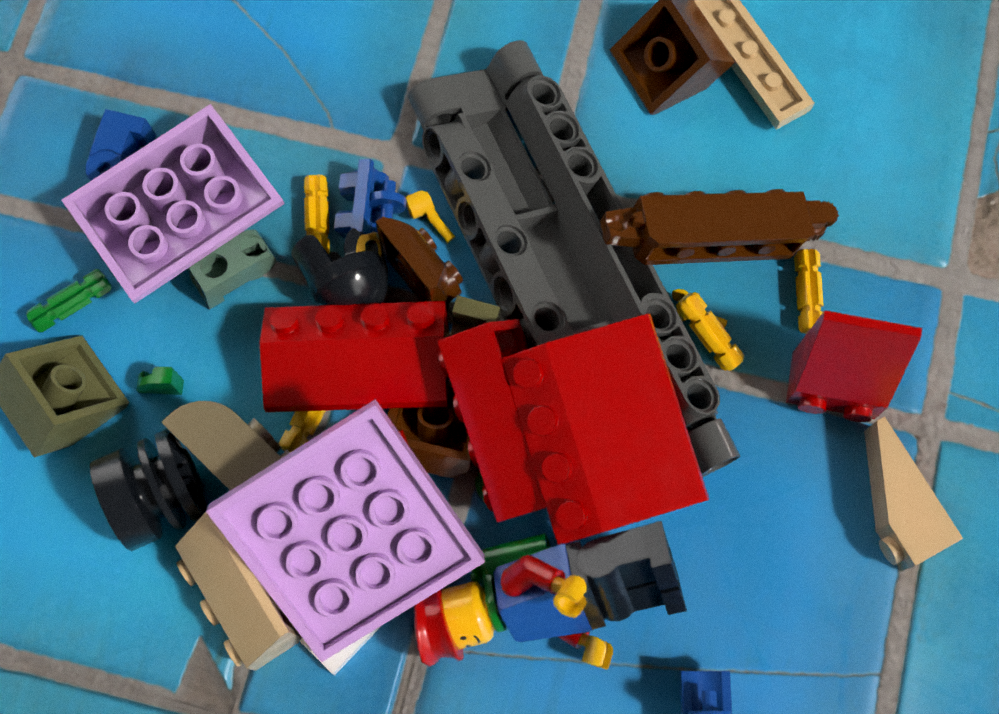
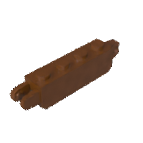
[600,189,839,265]

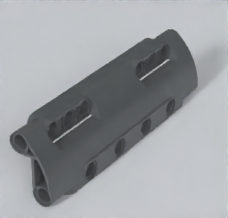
[408,40,741,477]

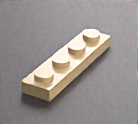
[694,0,814,130]

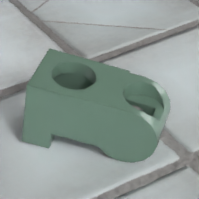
[187,229,276,310]

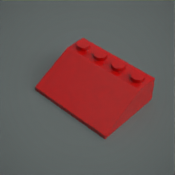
[501,313,709,545]

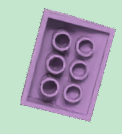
[61,104,285,304]

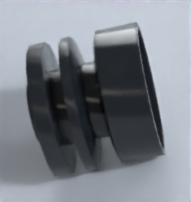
[90,429,207,551]

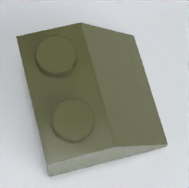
[0,336,129,458]

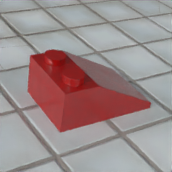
[786,310,922,422]

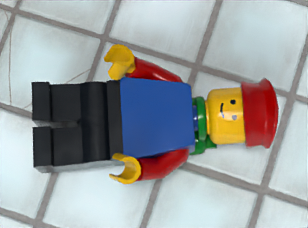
[414,521,687,670]

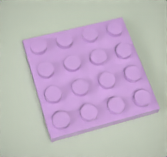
[206,399,485,662]

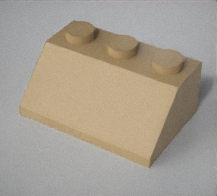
[175,512,302,671]

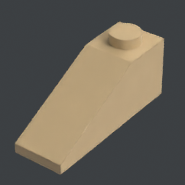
[864,416,963,571]

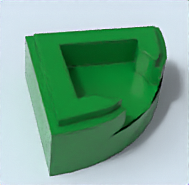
[136,367,184,395]

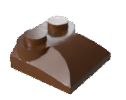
[376,217,463,311]
[387,380,472,478]

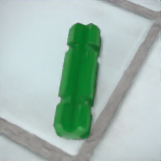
[26,269,112,332]

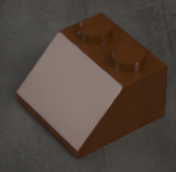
[609,0,735,115]

